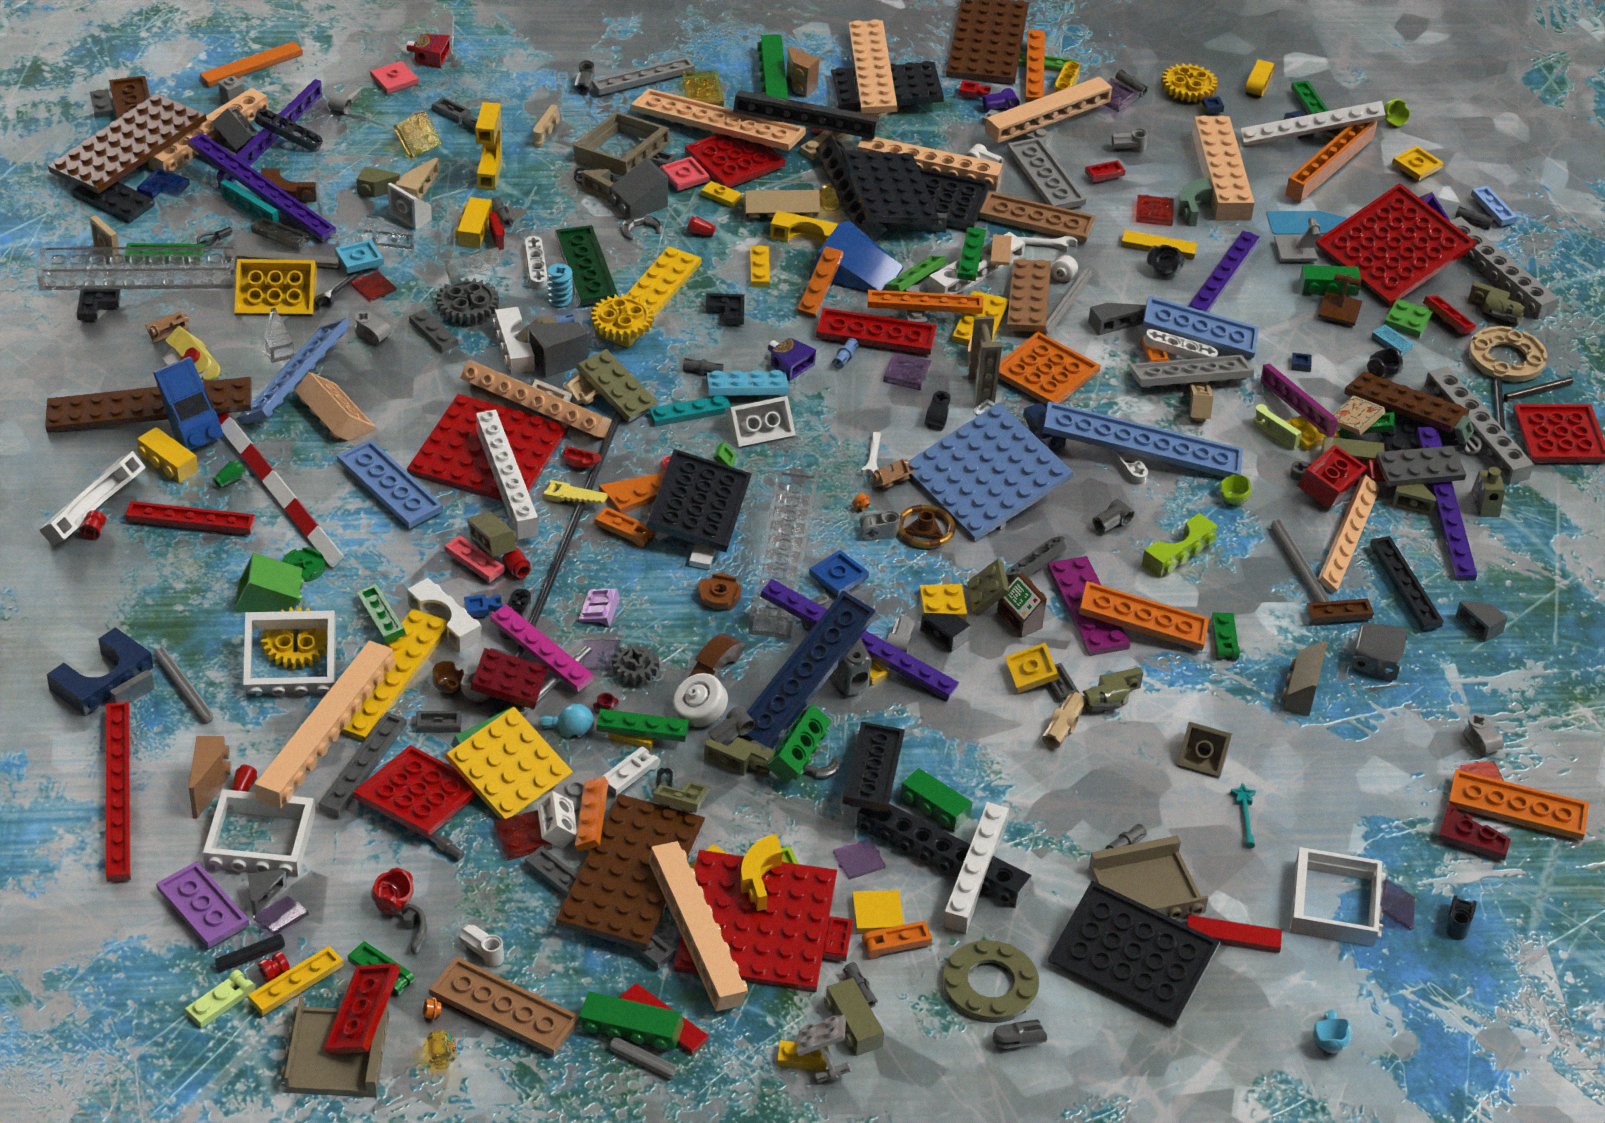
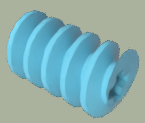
[548,263,573,307]

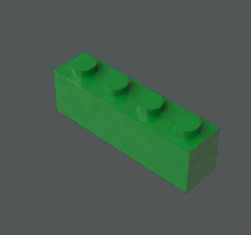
[579,991,684,1050]

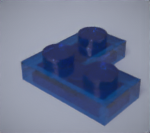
[137,168,190,199]

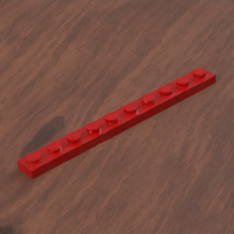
[106,701,131,882]

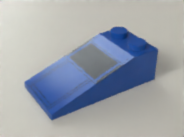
[153,357,224,451]

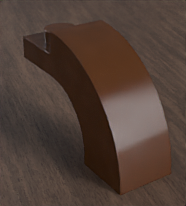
[261,168,317,202]
[689,633,746,677]

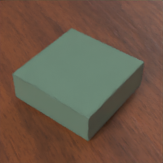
[1454,416,1474,444]

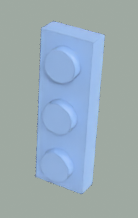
[1471,185,1517,226]

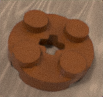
[699,573,742,611]

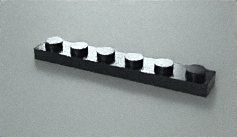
[1370,536,1444,631]

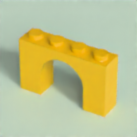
[475,102,502,190]

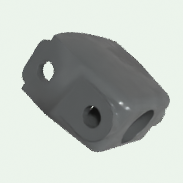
[1351,623,1407,682]
[829,638,872,697]

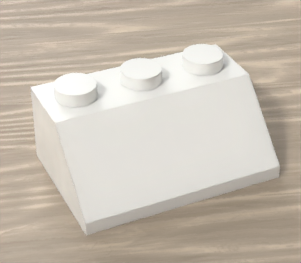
[725,396,796,447]

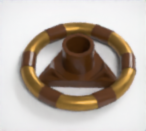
[898,504,956,549]

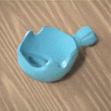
[540,704,595,738]
[1313,1010,1352,1054]

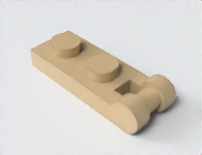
[533,104,560,148]

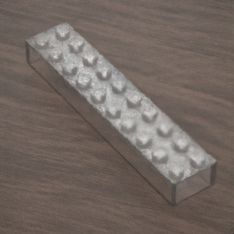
[36,246,238,291]
[748,472,818,639]

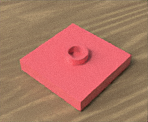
[370,61,419,94]
[660,156,710,191]

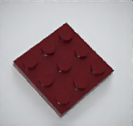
[470,648,548,709]

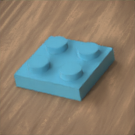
[335,239,384,273]

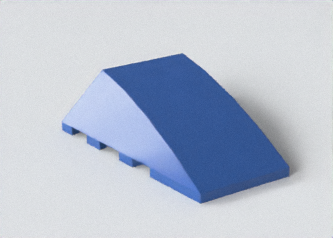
[809,221,903,292]

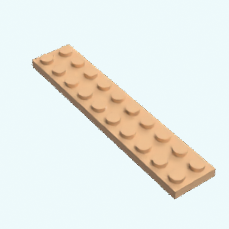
[849,19,897,114]
[631,89,806,151]

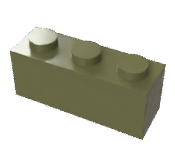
[1321,437,1384,470]
[467,511,517,557]
[824,978,884,1056]

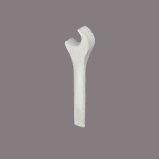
[1018,236,1077,252]
[862,432,881,484]

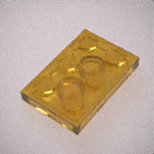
[682,70,724,107]

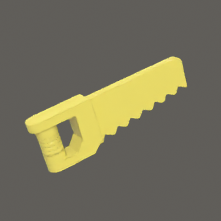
[542,480,608,505]

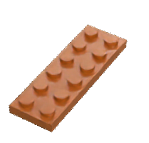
[1078,581,1209,651]
[1448,769,1589,841]

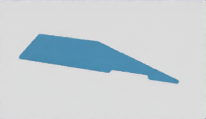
[1266,211,1348,234]

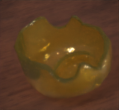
[819,183,840,211]

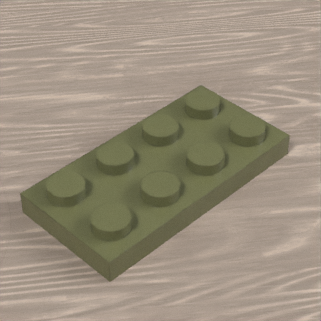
[576,349,659,422]

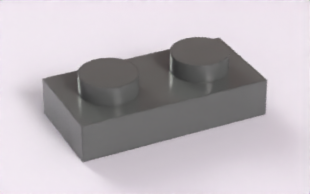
[90,89,113,118]

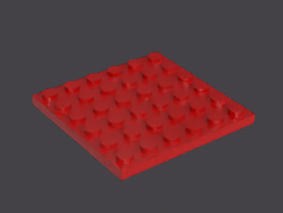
[1316,183,1476,306]
[407,394,569,501]
[674,850,837,992]

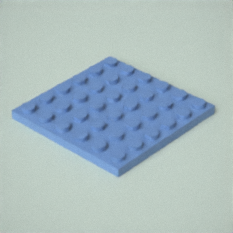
[909,402,1074,542]

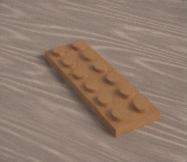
[979,191,1095,243]
[1007,259,1051,332]
[429,956,580,1056]

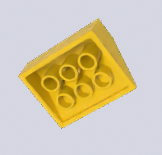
[234,259,317,315]

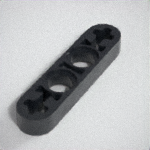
[254,108,323,152]

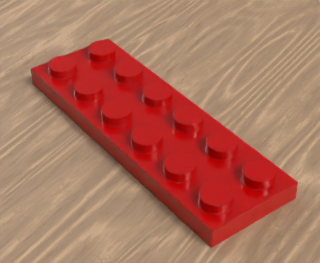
[816,308,937,355]

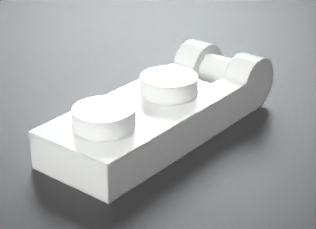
[603,747,661,796]

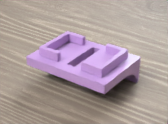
[578,589,620,628]

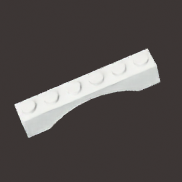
[39,451,146,546]
[944,802,1009,934]

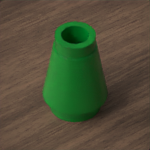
[213,460,245,488]

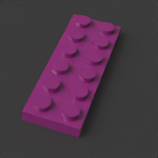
[1047,556,1130,656]

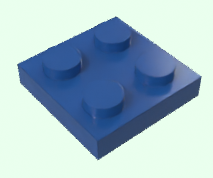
[809,550,869,597]

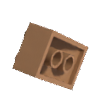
[189,736,232,819]

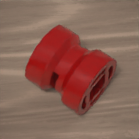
[80,510,107,540]
[257,951,290,983]

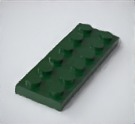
[555,225,618,305]

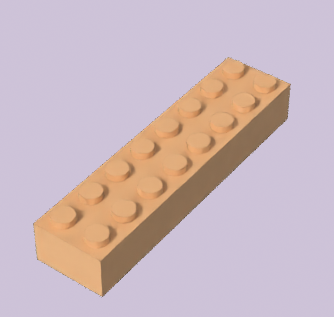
[1192,116,1255,220]

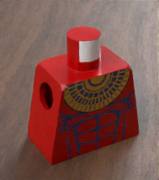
[407,34,450,68]

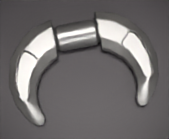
[621,215,662,240]
[802,756,840,778]

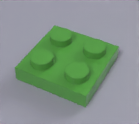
[1384,299,1433,338]

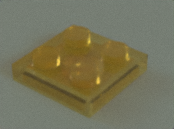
[393,111,442,158]

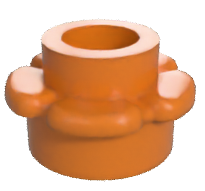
[852,492,871,511]
[423,997,441,1022]

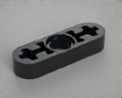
[498,589,531,639]

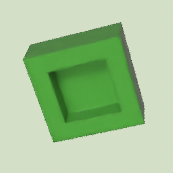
[713,442,737,467]

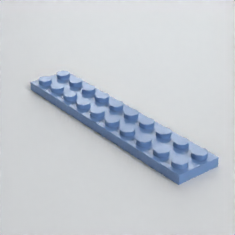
[1042,401,1243,477]

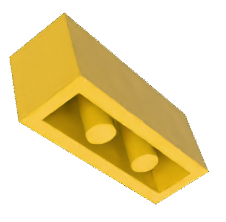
[455,197,492,249]
[137,427,198,483]

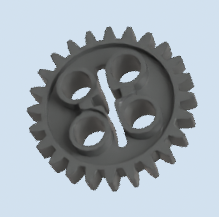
[436,278,499,324]

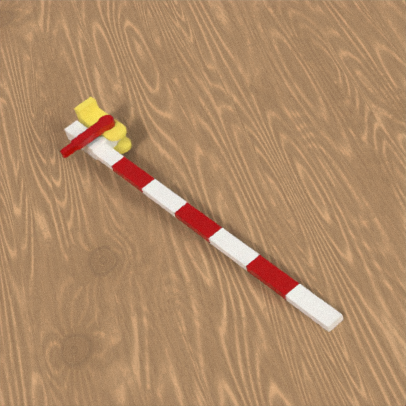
[162,326,344,568]

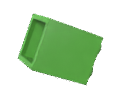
[234,552,304,612]

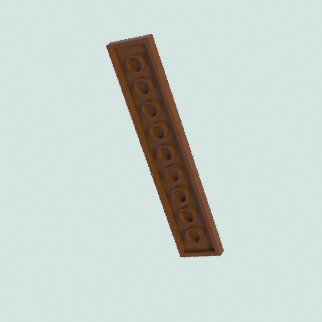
[45,377,252,433]

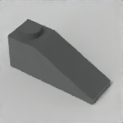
[1088,303,1146,335]

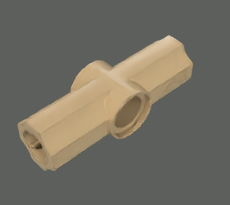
[1042,692,1086,749]

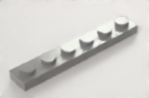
[592,56,695,95]

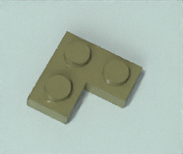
[652,781,709,813]

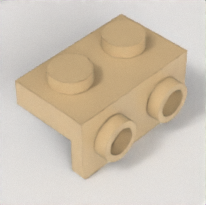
[563,372,600,405]

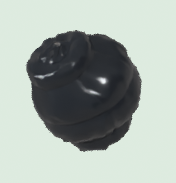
[1147,245,1185,276]
[1366,347,1403,380]

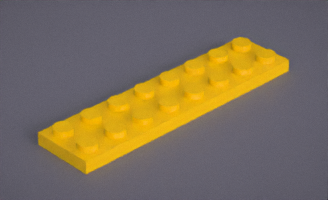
[595,246,702,348]
[340,608,449,742]

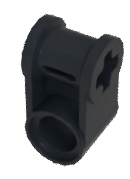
[925,391,951,428]
[1446,895,1477,940]

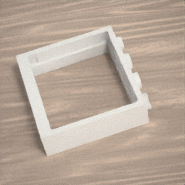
[243,610,336,696]
[203,789,315,877]
[1290,847,1386,947]

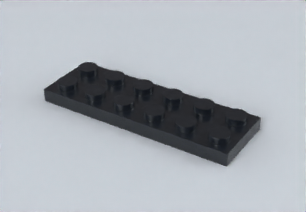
[842,721,905,812]

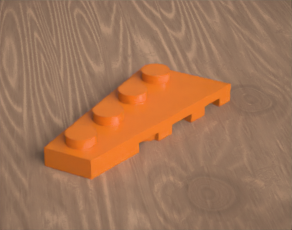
[599,472,665,514]

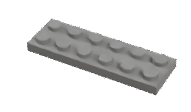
[1007,137,1086,209]
[1129,355,1254,388]

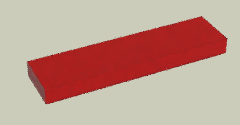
[1187,915,1282,953]
[619,983,709,1055]

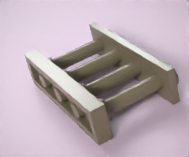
[967,316,1002,408]

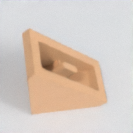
[990,234,1012,266]

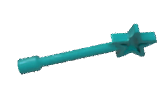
[1230,783,1256,849]

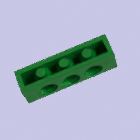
[766,703,831,784]

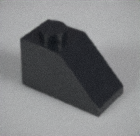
[920,613,971,653]

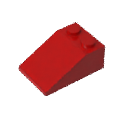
[1297,445,1368,509]

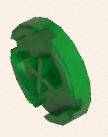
[282,547,325,582]

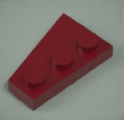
[1438,803,1511,861]

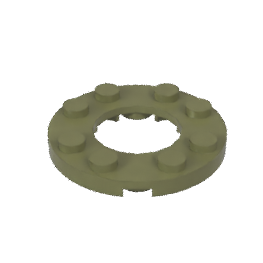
[943,940,1039,1023]

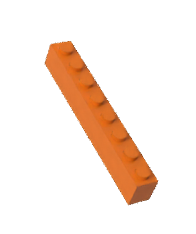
[1285,121,1378,202]

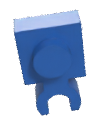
[464,594,503,617]

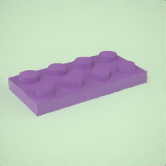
[156,861,249,949]

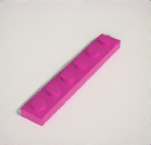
[490,604,594,692]

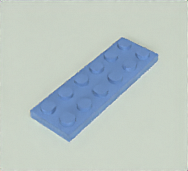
[1142,296,1259,358]
[337,439,444,529]

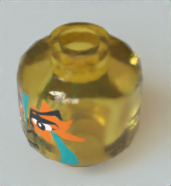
[423,1030,457,1069]

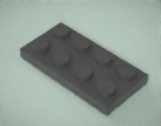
[1375,446,1466,487]

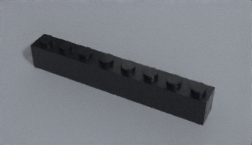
[733,90,879,139]

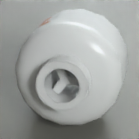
[1051,255,1078,283]

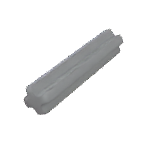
[610,1037,677,1079]

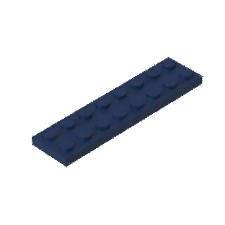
[745,591,878,749]

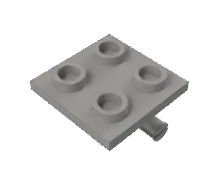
[1274,217,1321,262]
[797,1015,852,1083]

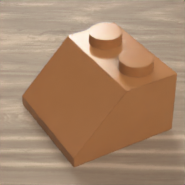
[786,47,819,97]

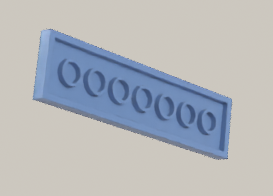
[236,318,351,424]

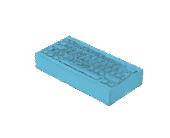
[1371,325,1414,355]

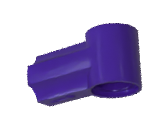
[982,88,1020,111]

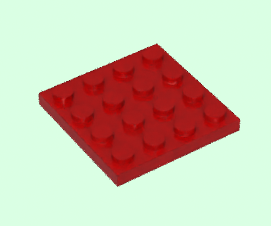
[685,134,786,188]
[1513,404,1605,463]
[353,745,478,838]

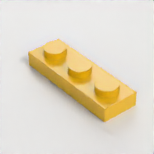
[750,245,770,287]

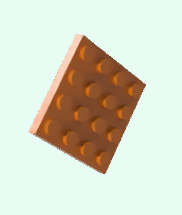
[998,332,1101,405]

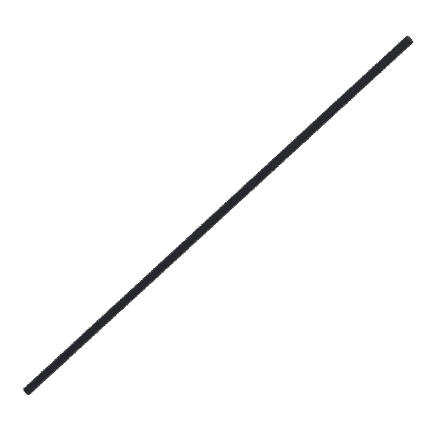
[489,411,622,718]

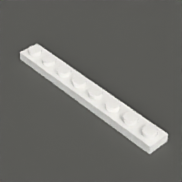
[1241,101,1386,146]

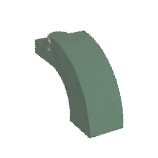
[1178,178,1213,226]

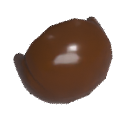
[432,661,465,693]

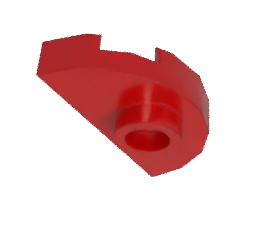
[564,446,601,468]

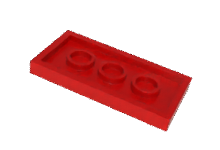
[323,963,401,1054]

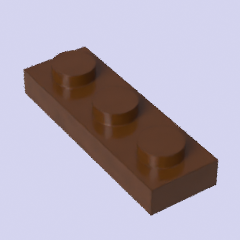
[1306,598,1374,624]

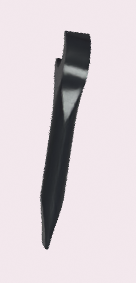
[314,271,362,308]

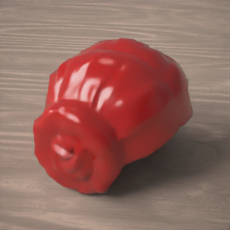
[371,867,414,915]

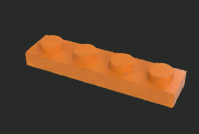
[798,246,843,318]
[575,776,609,852]

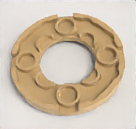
[1469,326,1547,383]

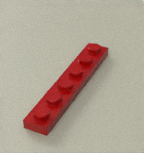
[125,501,256,535]

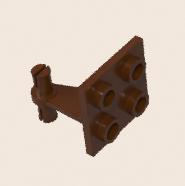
[1318,273,1362,326]

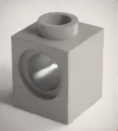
[218,76,244,104]

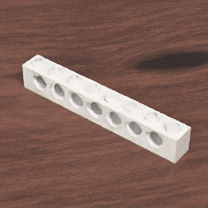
[476,410,538,540]

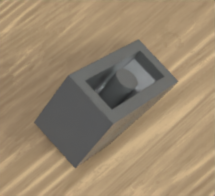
[1455,600,1508,642]

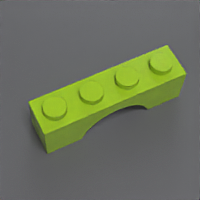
[1142,513,1218,578]

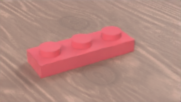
[444,535,505,583]

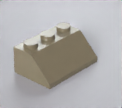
[1281,641,1328,716]

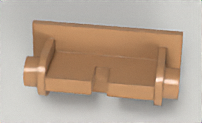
[145,311,189,343]
[872,459,916,489]

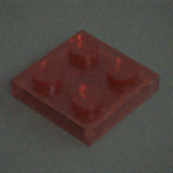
[1136,195,1174,226]
[494,810,552,861]

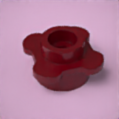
[593,692,619,711]

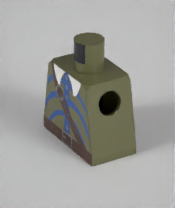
[1471,467,1505,517]

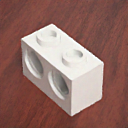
[537,791,577,849]

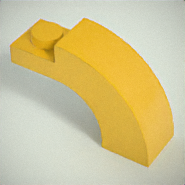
[741,834,783,911]

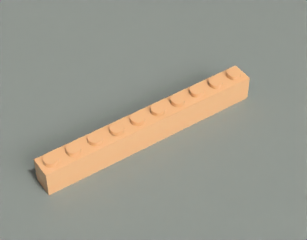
[255,641,395,809]

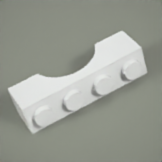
[492,307,535,374]
[407,578,482,652]

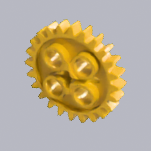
[1161,63,1218,102]
[591,294,654,341]
[261,606,328,670]

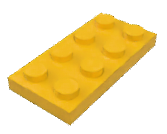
[952,290,1010,346]

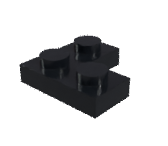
[77,289,121,320]
[706,293,745,325]

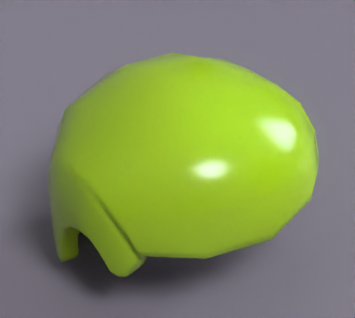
[1384,98,1410,127]
[1220,475,1252,504]

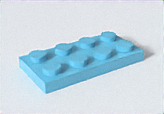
[707,370,789,396]

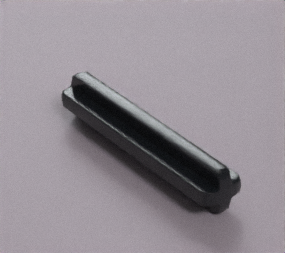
[215,934,285,972]

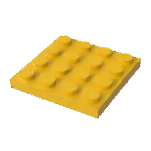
[445,707,573,824]

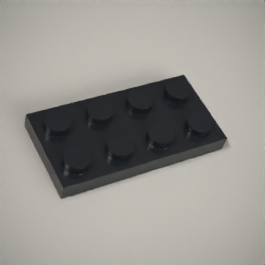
[72,181,155,223]

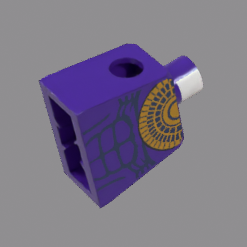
[768,338,816,381]

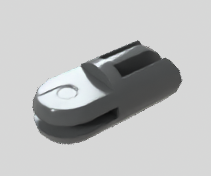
[993,1019,1047,1049]

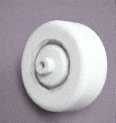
[673,673,728,727]

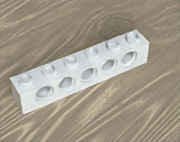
[928,232,1025,294]

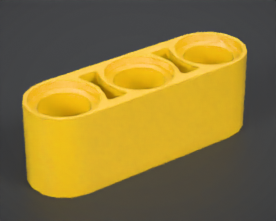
[1245,59,1275,96]
[1054,61,1080,93]

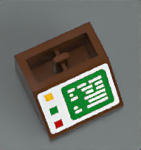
[997,572,1047,638]

